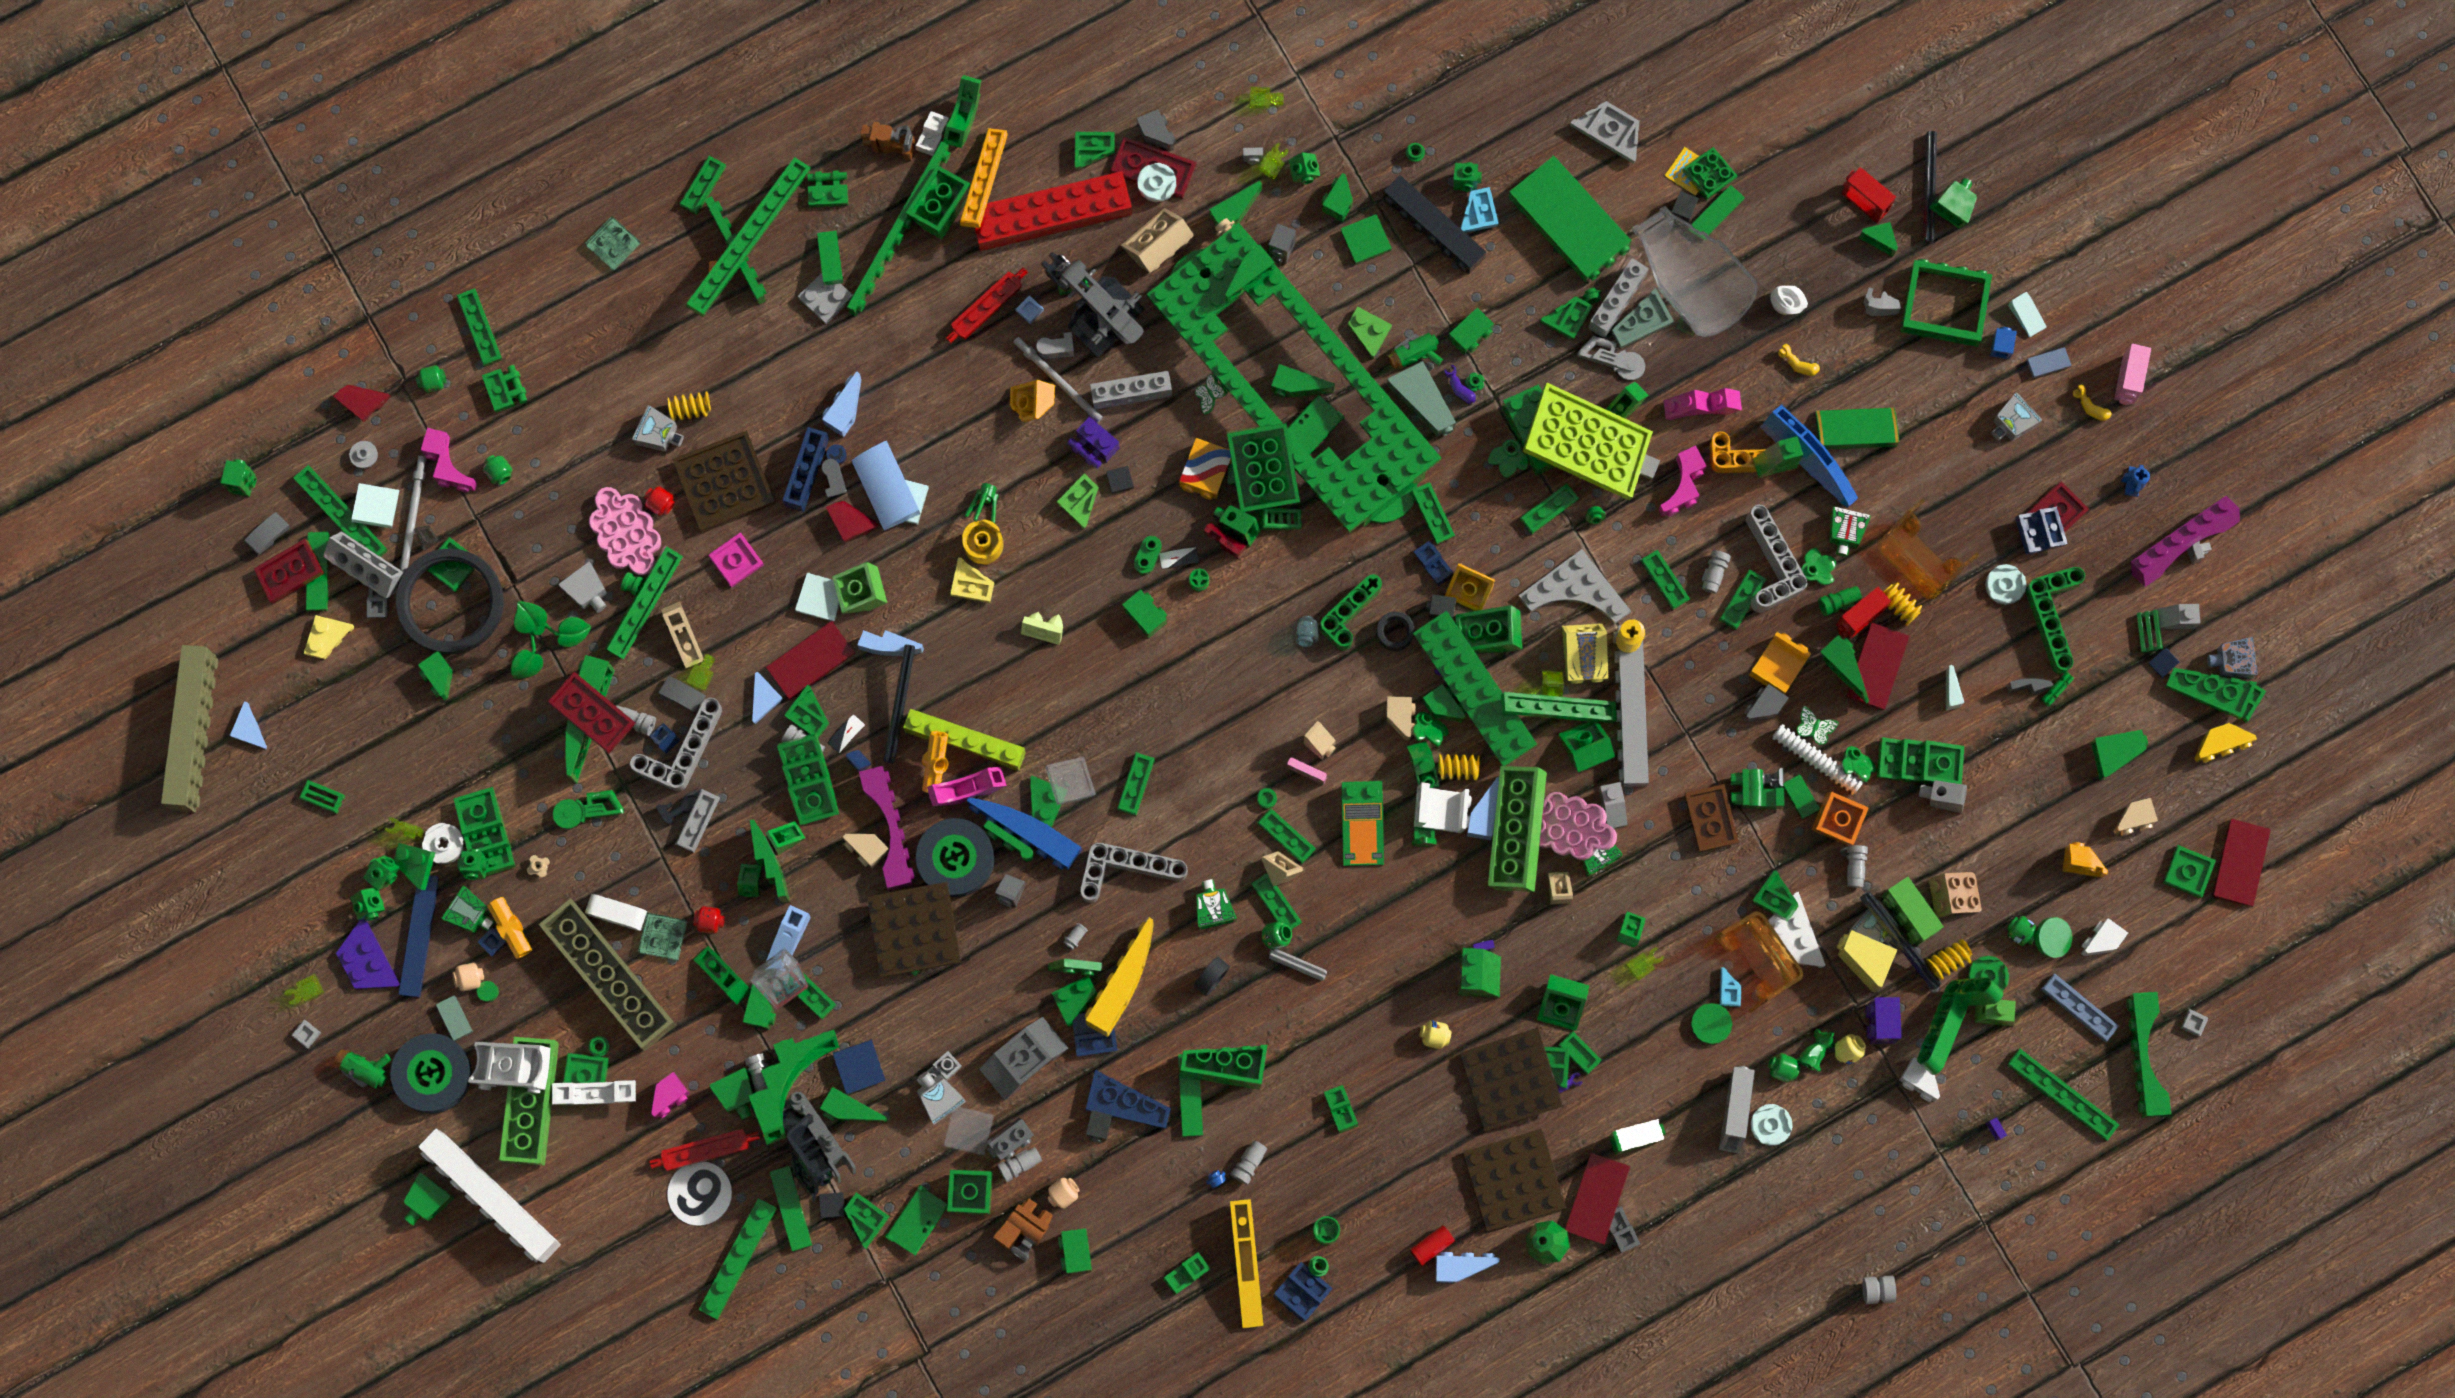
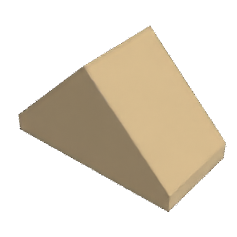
[1262,852,1303,886]
[1548,872,1573,905]

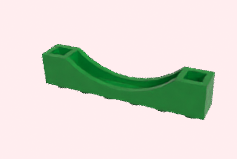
[2126,992,2171,1118]

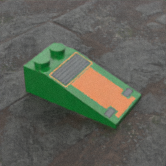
[1341,781,1384,866]

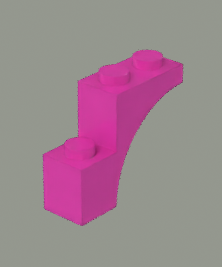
[1664,388,1742,420]
[421,428,477,492]
[1659,446,1706,517]
[927,767,1007,806]

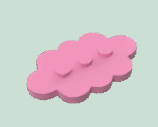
[589,487,661,576]
[1539,792,1617,860]

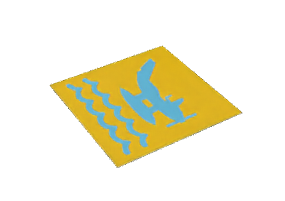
[1665,147,1700,196]

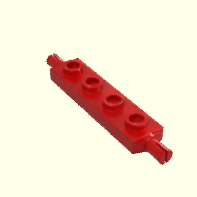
[945,267,1028,344]
[650,1129,760,1171]

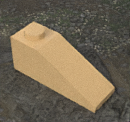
[661,602,704,668]

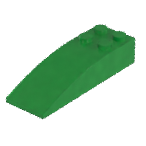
[565,655,615,784]

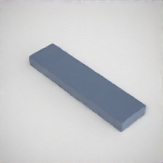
[2041,974,2119,1042]

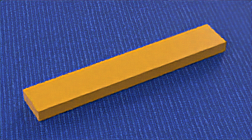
[960,128,1008,228]

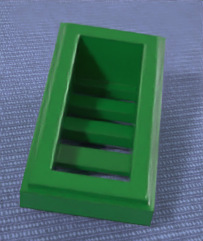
[1259,508,1302,530]

